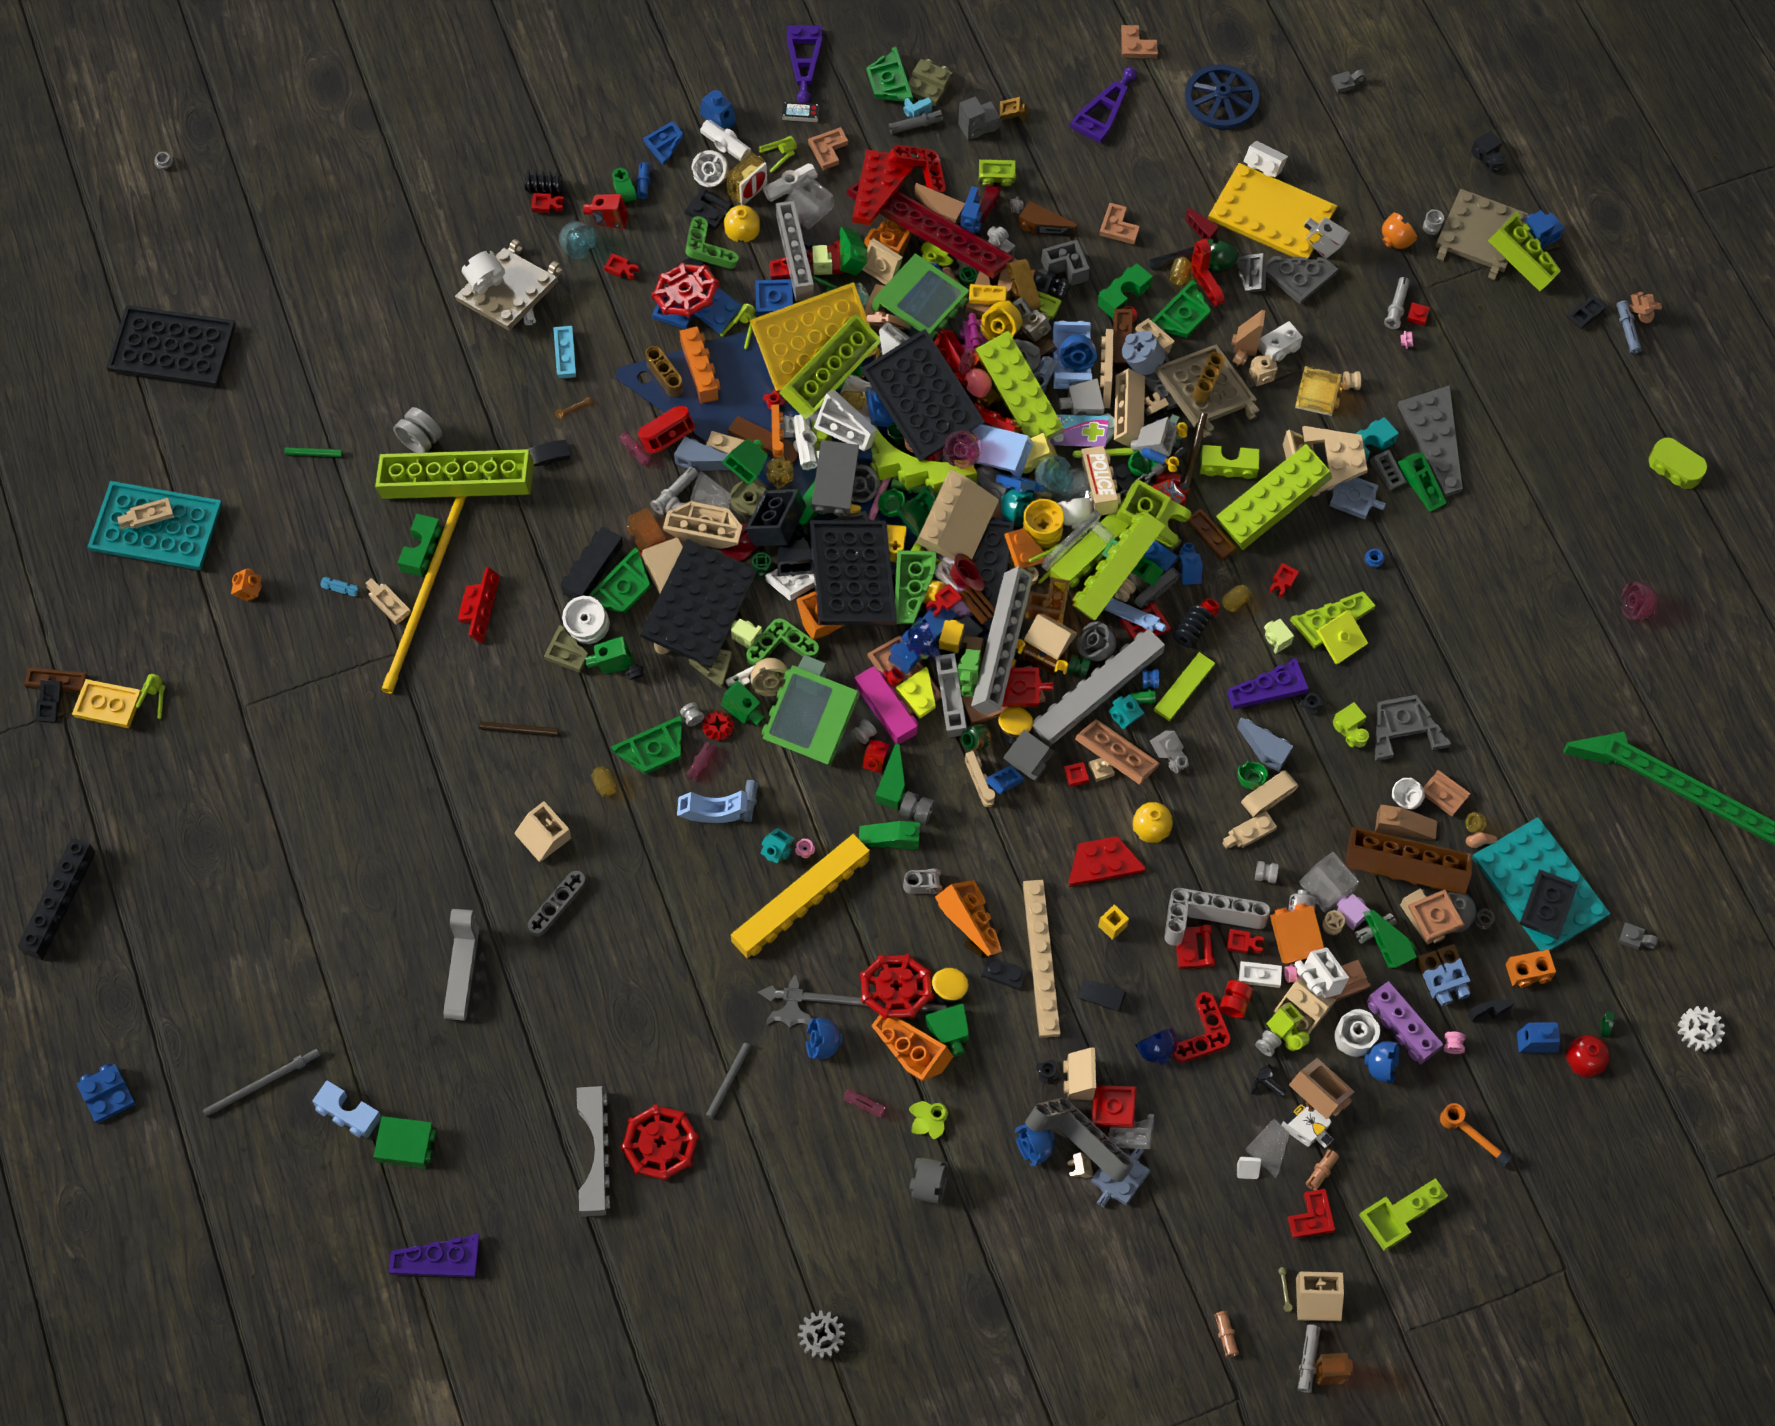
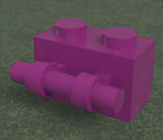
[959,313,988,362]

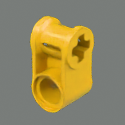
[887,525,906,563]

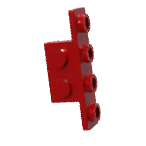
[458,567,500,644]

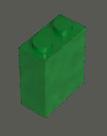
[373,1116,437,1169]

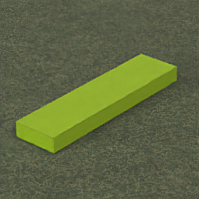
[1154,652,1215,722]

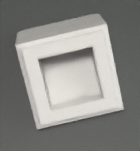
[779,415,795,438]
[1237,1157,1261,1179]

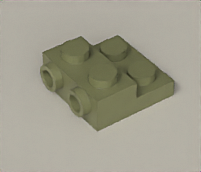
[908,59,952,107]

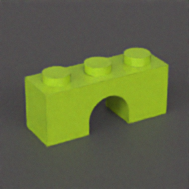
[1200,445,1259,479]

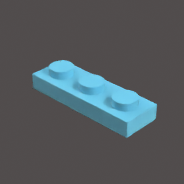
[554,326,576,379]

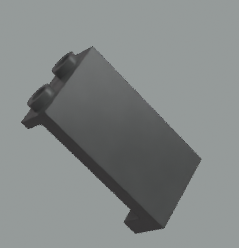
[812,440,859,517]

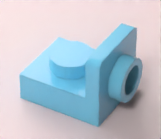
[903,97,932,118]

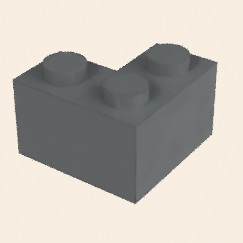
[958,97,1000,140]
[1041,240,1090,286]

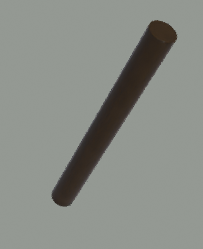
[1184,413,1208,488]
[479,721,559,736]

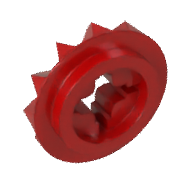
[702,710,734,741]

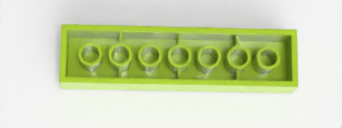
[375,449,534,499]

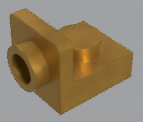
[1000,97,1028,122]
[971,387,1001,410]

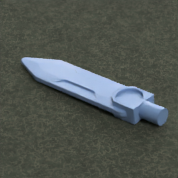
[1104,598,1167,632]

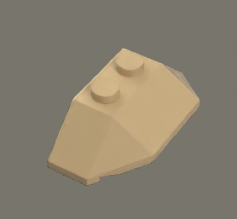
[663,501,743,549]

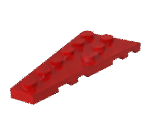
[852,150,918,225]

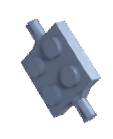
[1329,477,1386,519]
[1091,1146,1150,1208]

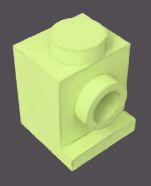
[812,245,832,275]
[730,619,762,649]
[1264,619,1294,654]

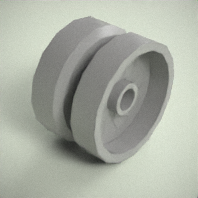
[393,407,443,453]

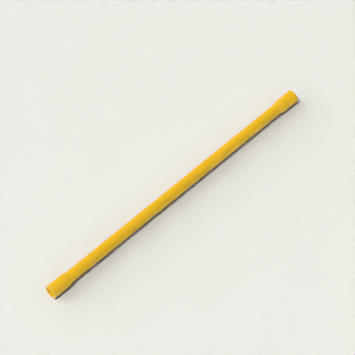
[381,496,467,694]

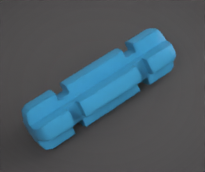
[321,577,359,597]

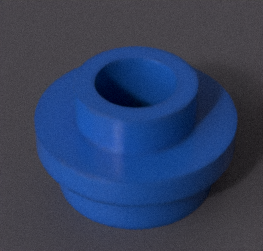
[1365,549,1384,567]

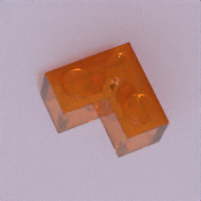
[1024,577,1070,624]

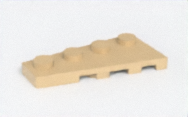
[1100,329,1113,408]

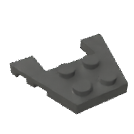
[1375,695,1451,761]

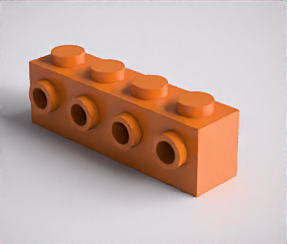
[679,327,721,404]

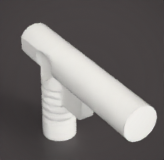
[725,665,755,687]

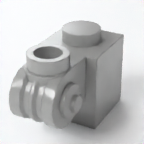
[987,226,1015,257]
[1150,731,1189,773]

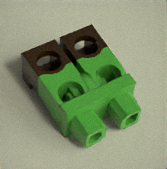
[958,636,984,697]

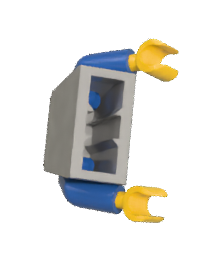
[1131,417,1187,472]

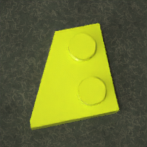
[896,667,935,719]

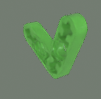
[685,216,739,269]
[747,618,819,666]

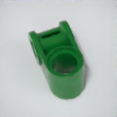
[612,168,637,203]

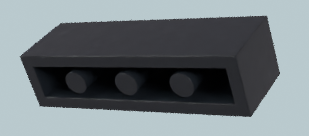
[561,526,623,600]

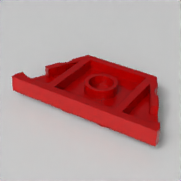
[1068,836,1145,887]

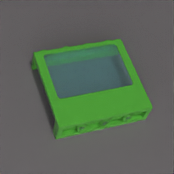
[871,253,969,340]
[762,665,860,766]

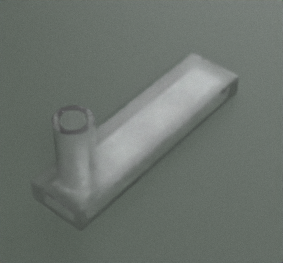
[1041,510,1114,571]

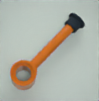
[1440,1103,1513,1168]

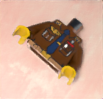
[1016,638,1070,676]

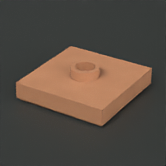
[1408,889,1464,942]

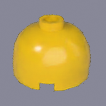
[724,205,760,242]
[1132,802,1173,843]

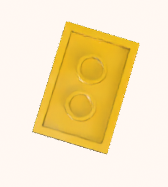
[72,679,142,728]

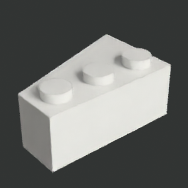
[814,390,878,451]

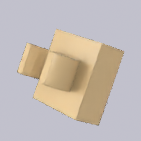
[1144,392,1169,416]
[1088,758,1115,782]
[1067,1153,1093,1179]

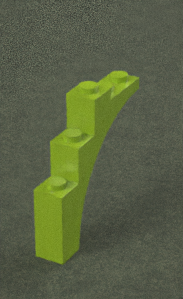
[870,425,977,494]

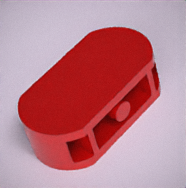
[638,406,696,453]

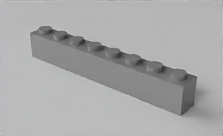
[971,566,1034,715]
[1032,629,1165,747]

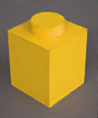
[939,620,964,653]
[1098,905,1129,940]

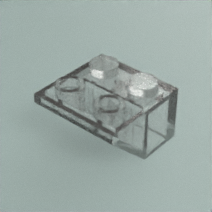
[785,174,834,229]
[1299,852,1359,913]

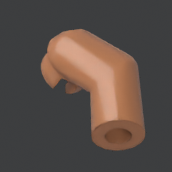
[1466,832,1497,848]

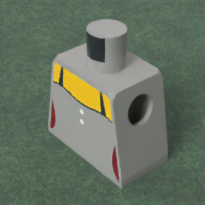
[1303,217,1350,259]

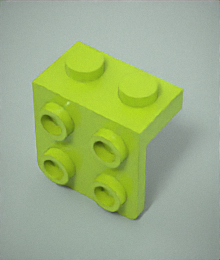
[979,160,1016,186]

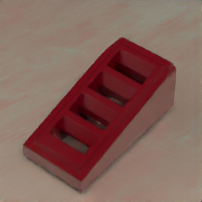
[980,185,1001,223]
[1185,208,1219,240]

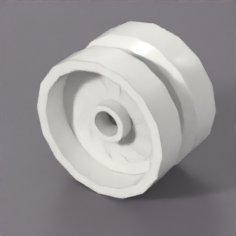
[562,596,610,644]

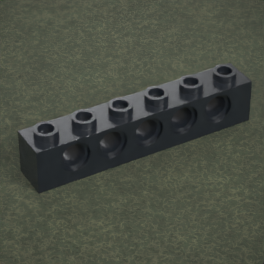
[18,837,96,961]

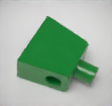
[722,439,768,485]
[586,636,634,674]
[721,680,765,726]
[925,1004,969,1057]

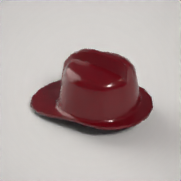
[721,523,759,561]
[950,554,985,591]

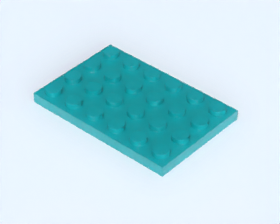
[88,481,222,570]
[1472,817,1610,951]

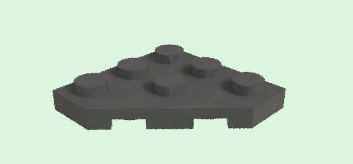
[1266,256,1338,304]

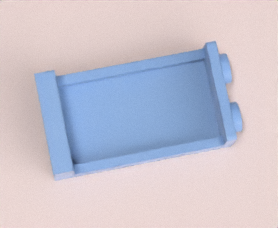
[1053,321,1092,389]
[954,425,1034,477]

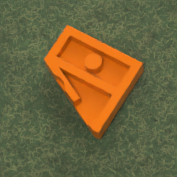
[1004,528,1050,569]

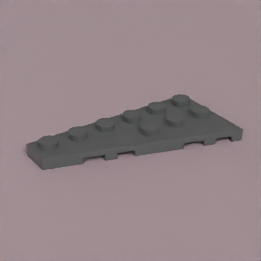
[1398,385,1463,497]

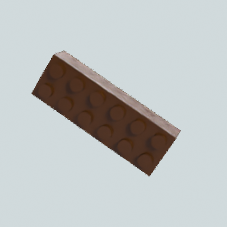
[1345,826,1472,894]

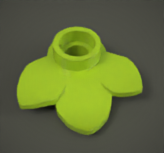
[921,242,954,267]
[909,1101,948,1140]

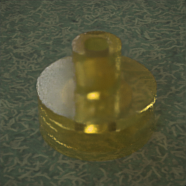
[1465,812,1487,833]

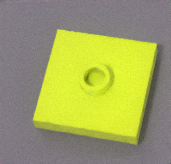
[1316,610,1368,664]

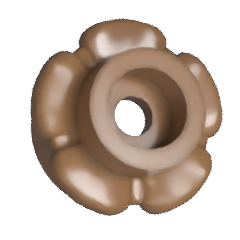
[1232,349,1248,366]

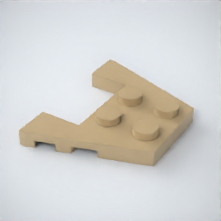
[1302,426,1367,496]

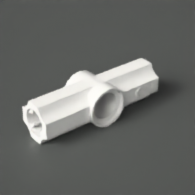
[700,120,751,162]
[763,163,817,202]
[793,415,818,470]

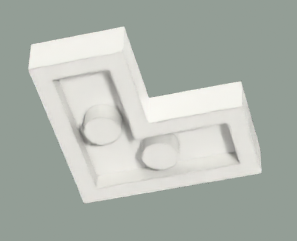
[766,569,815,601]

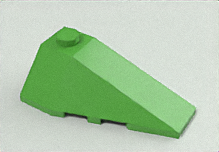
[895,550,936,624]

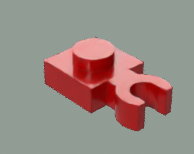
[531,193,564,213]
[604,253,639,280]
[1269,563,1299,598]
[926,584,962,617]
[1227,929,1264,954]

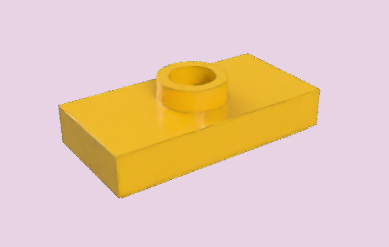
[969,284,1007,305]

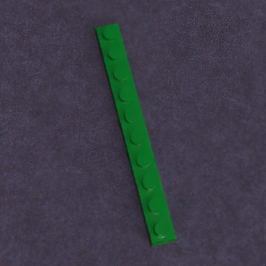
[1603,736,1775,846]

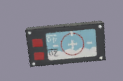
[782,102,819,122]

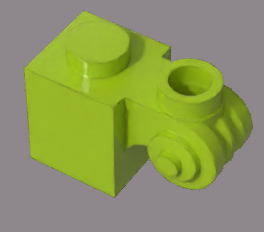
[1333,702,1369,748]
[1267,1003,1310,1051]

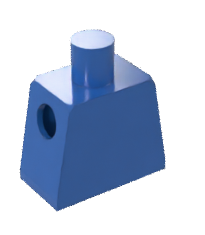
[700,90,736,130]
[1516,1022,1560,1053]

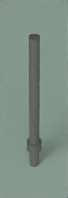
[203,1048,320,1117]

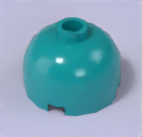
[1000,489,1036,527]

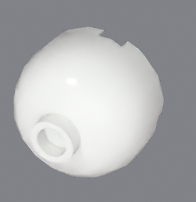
[691,150,729,187]
[1057,497,1093,529]

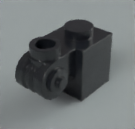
[1471,131,1506,171]
[1033,268,1071,297]

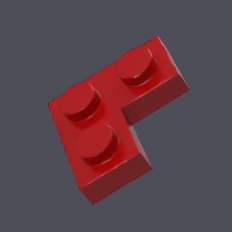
[1288,1189,1335,1239]

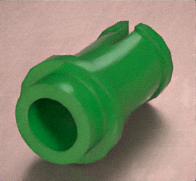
[1131,689,1156,705]

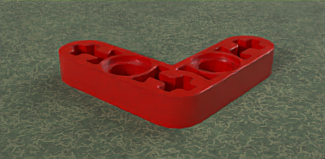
[889,145,946,194]
[1191,239,1225,306]
[1172,992,1230,1063]

